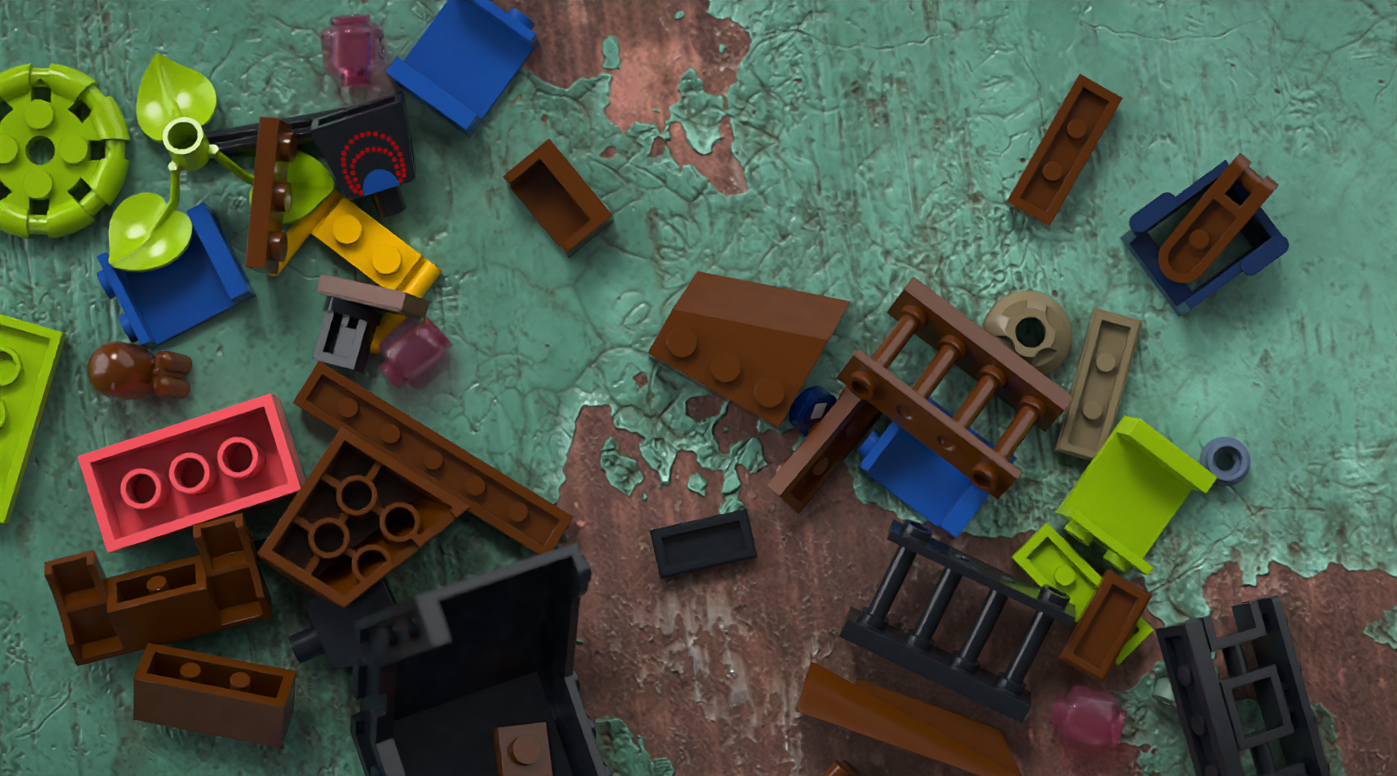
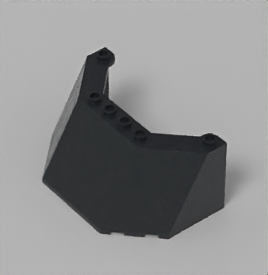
[350,543,612,776]

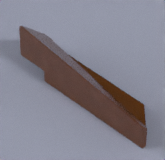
[794,662,1022,776]

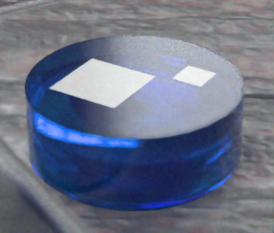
[789,385,837,436]

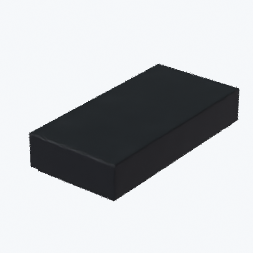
[649,508,757,579]

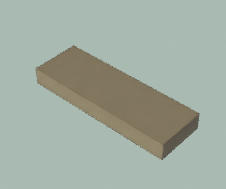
[1053,308,1143,462]

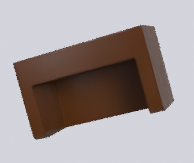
[503,139,614,259]

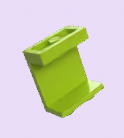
[1056,415,1218,575]

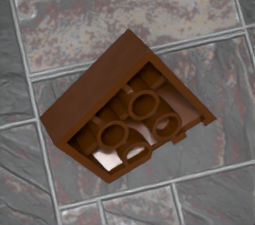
[648,271,851,430]
[258,427,470,609]

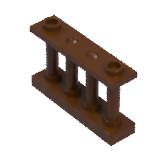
[837,276,1074,500]

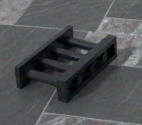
[839,519,1076,723]

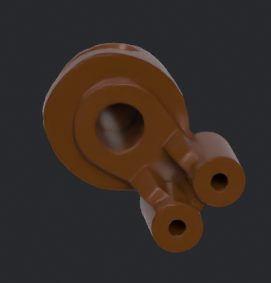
[88,341,192,400]

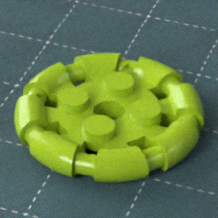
[0,63,130,239]

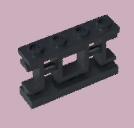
[1155,595,1330,776]

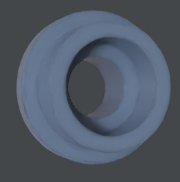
[1199,437,1250,487]

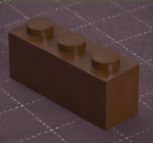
[133,643,296,748]

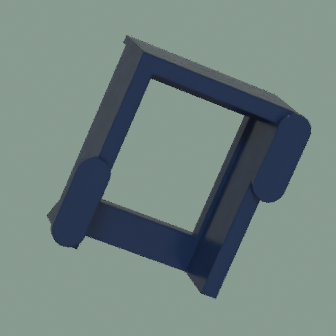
[1120,160,1289,316]

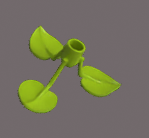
[108,53,336,272]

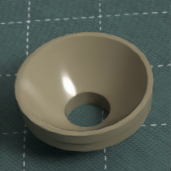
[982,290,1072,376]

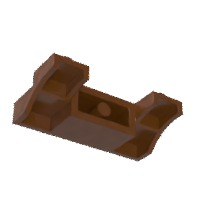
[44,513,273,666]

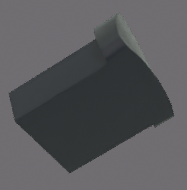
[312,296,382,373]

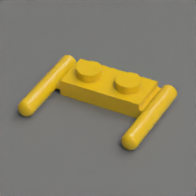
[266,189,442,354]

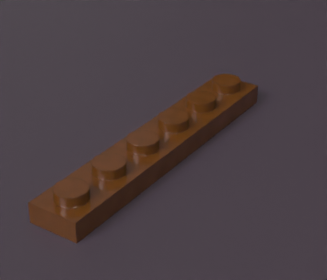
[293,361,574,555]

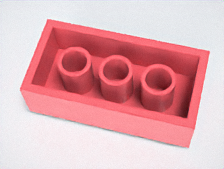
[77,393,306,553]

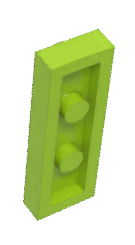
[1010,522,1154,665]

